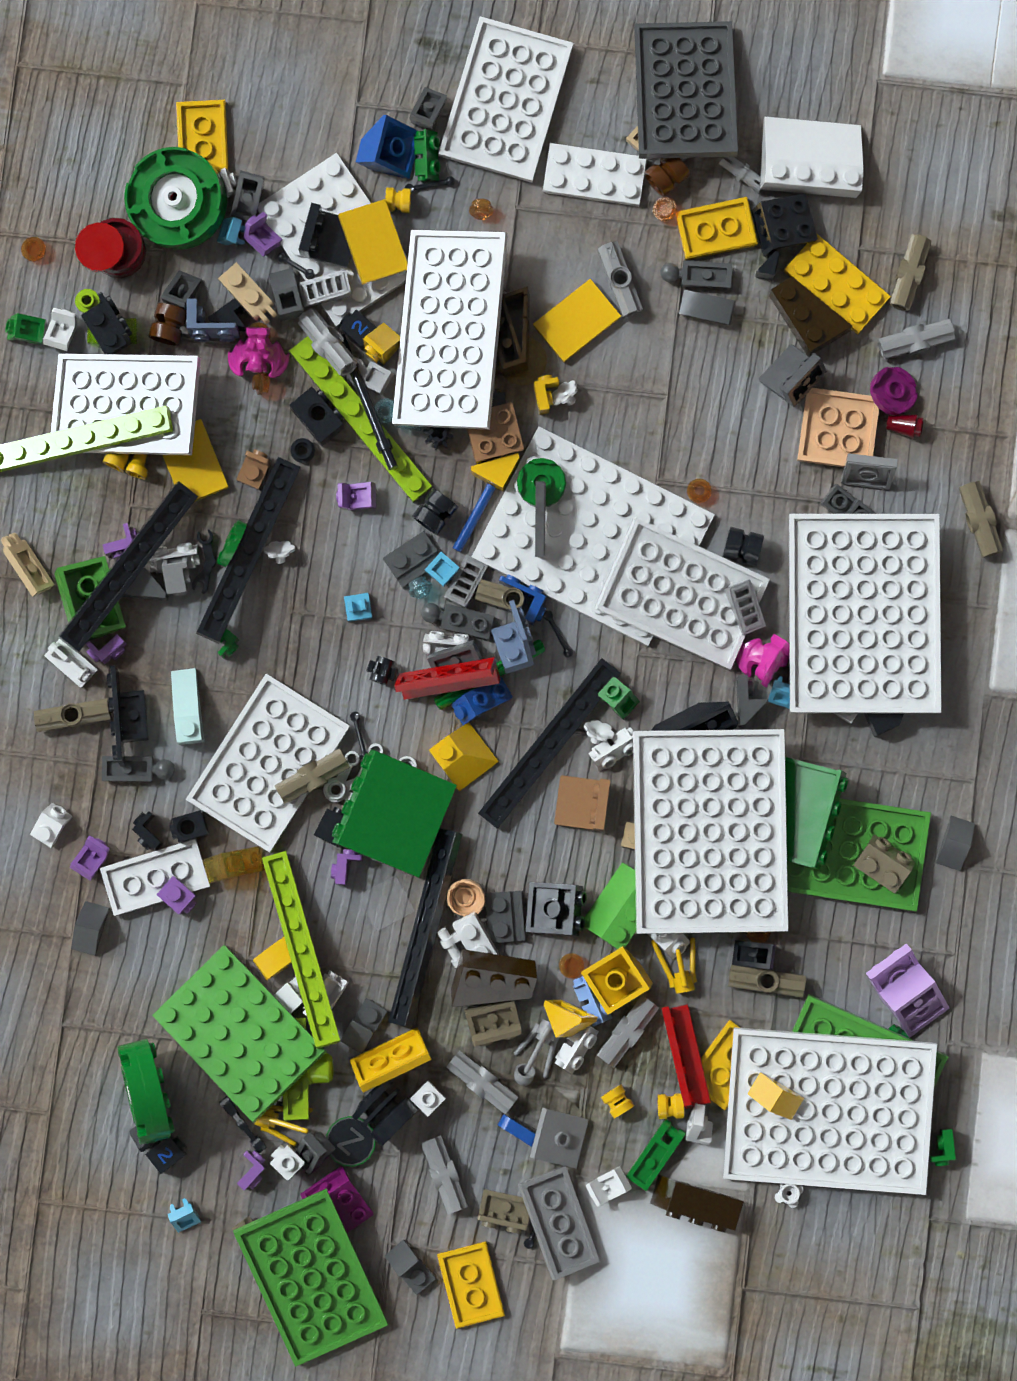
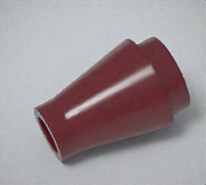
[886,415,924,439]

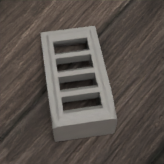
[299,269,352,308]
[444,554,488,609]
[724,579,766,635]

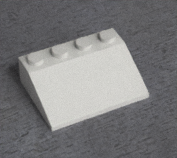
[760,117,863,198]

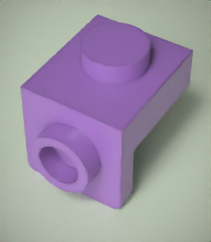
[243,212,282,257]
[336,482,376,510]
[103,523,137,559]
[86,634,127,664]
[70,836,110,881]
[331,849,363,885]
[156,876,197,915]
[237,1150,266,1190]

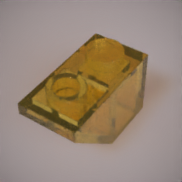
[203,846,265,884]

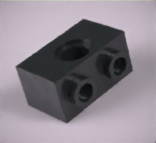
[289,387,344,447]

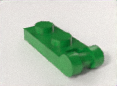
[626,1119,686,1191]

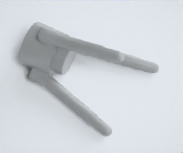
[514,1019,560,1078]

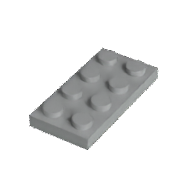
[518,1166,600,1280]

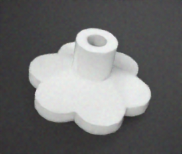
[552,380,578,406]
[264,541,295,564]
[584,719,614,744]

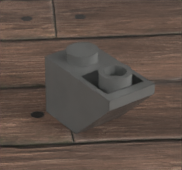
[269,268,304,321]

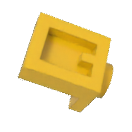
[534,375,559,415]

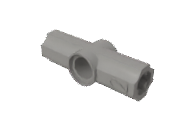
[597,241,643,318]
[298,308,358,376]
[878,319,956,360]
[597,995,659,1068]
[447,1050,519,1114]
[421,1135,468,1214]

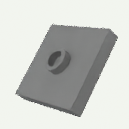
[841,453,898,490]
[530,1108,589,1168]

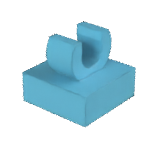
[217,217,246,245]
[425,552,460,587]
[344,593,372,622]
[767,676,790,709]
[168,1198,201,1233]

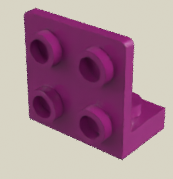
[300,1166,373,1233]

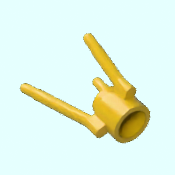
[651,937,697,994]
[254,1105,313,1146]

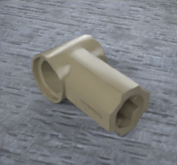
[475,579,526,613]

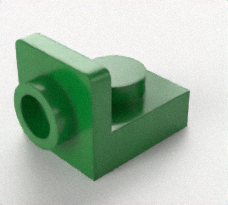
[5,313,46,344]
[218,628,239,658]
[598,677,640,720]
[928,1128,956,1166]

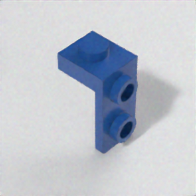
[499,574,546,626]
[451,677,513,726]

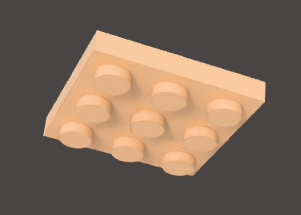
[797,388,879,468]

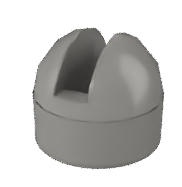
[514,1064,535,1086]

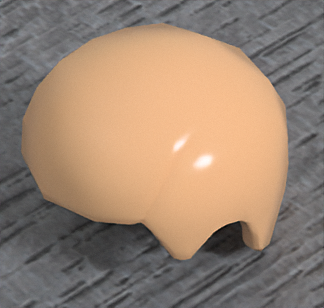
[447,879,485,917]

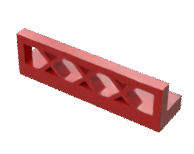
[394,657,501,700]
[661,1004,711,1109]

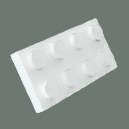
[543,143,646,207]
[100,839,211,916]

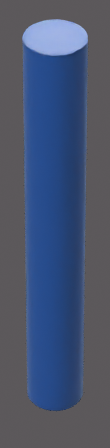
[453,483,496,553]

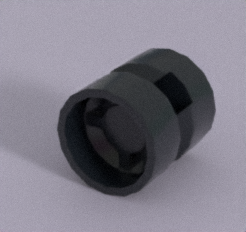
[412,488,458,535]
[723,527,764,566]

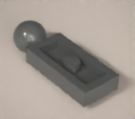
[660,260,732,290]
[421,603,494,640]
[102,756,175,782]

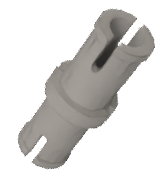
[718,157,761,193]

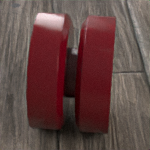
[100,218,146,278]

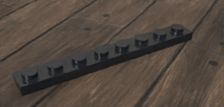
[196,457,301,644]
[58,481,198,653]
[478,658,621,829]
[388,828,463,1028]

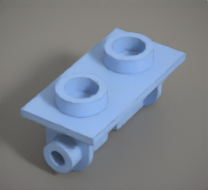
[573,976,612,1026]

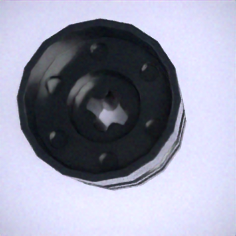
[351,1080,419,1147]

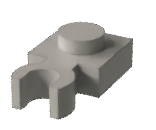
[349,357,394,395]

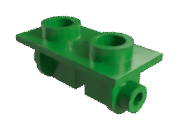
[414,129,441,182]

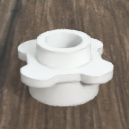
[775,1183,803,1208]

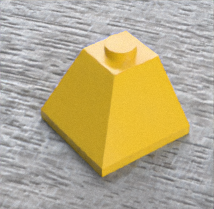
[429,723,499,792]
[581,946,653,1015]

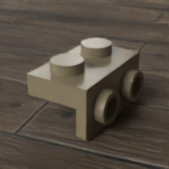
[853,835,915,893]
[465,1000,522,1046]
[477,1189,529,1234]

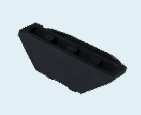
[651,701,739,731]

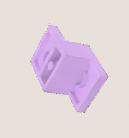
[866,944,949,1038]

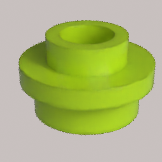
[75,289,100,313]

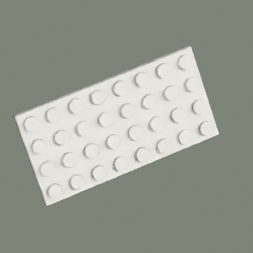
[392,230,508,429]

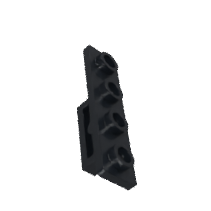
[107,665,149,767]

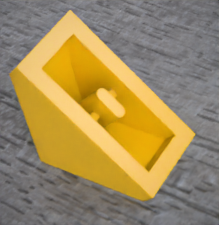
[471,453,520,492]
[544,999,598,1038]
[748,1072,804,1120]

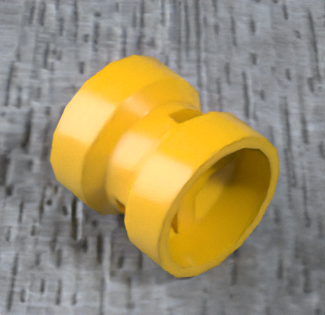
[385,187,411,213]
[601,1084,635,1118]
[657,1093,684,1120]

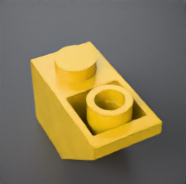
[363,322,400,365]

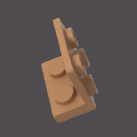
[467,403,524,465]
[554,775,610,831]

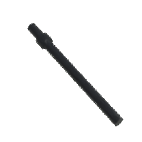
[342,334,398,470]

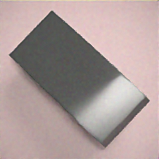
[679,290,736,325]
[820,484,875,514]

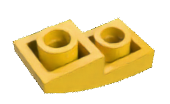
[253,937,292,980]

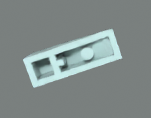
[171,668,205,745]

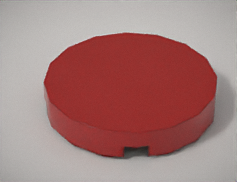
[75,222,125,272]

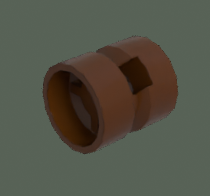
[644,158,690,197]
[148,303,187,346]

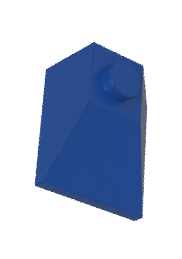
[356,115,418,179]

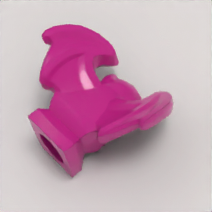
[228,327,290,378]
[736,634,789,688]

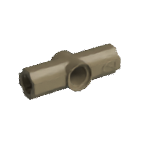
[889,234,932,311]
[959,481,1003,558]
[34,698,112,732]
[275,748,350,805]
[728,965,806,998]

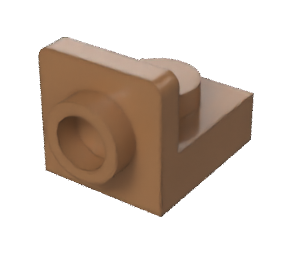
[236,449,271,491]

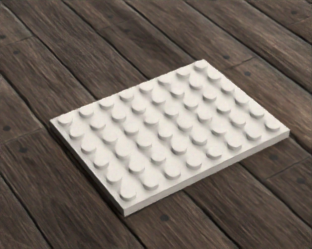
[471,426,715,647]
[789,514,941,714]
[633,729,788,934]
[723,1027,937,1195]

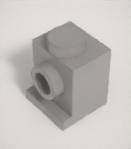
[162,555,191,596]

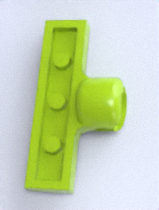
[283,1018,334,1121]

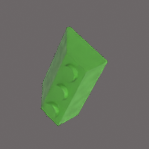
[54,556,126,641]
[584,862,636,950]

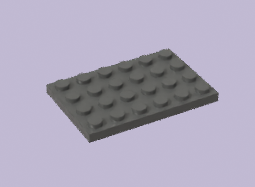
[634,21,738,159]

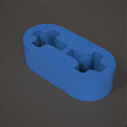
[497,1114,535,1147]

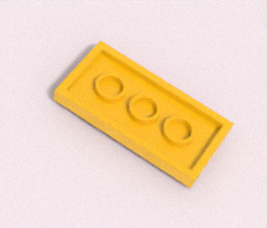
[784,233,891,335]

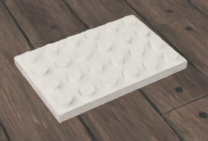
[438,16,573,183]
[258,153,408,328]
[51,354,201,455]
[595,518,770,670]
[186,674,350,853]

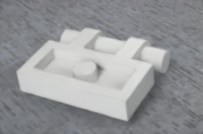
[437,912,499,968]

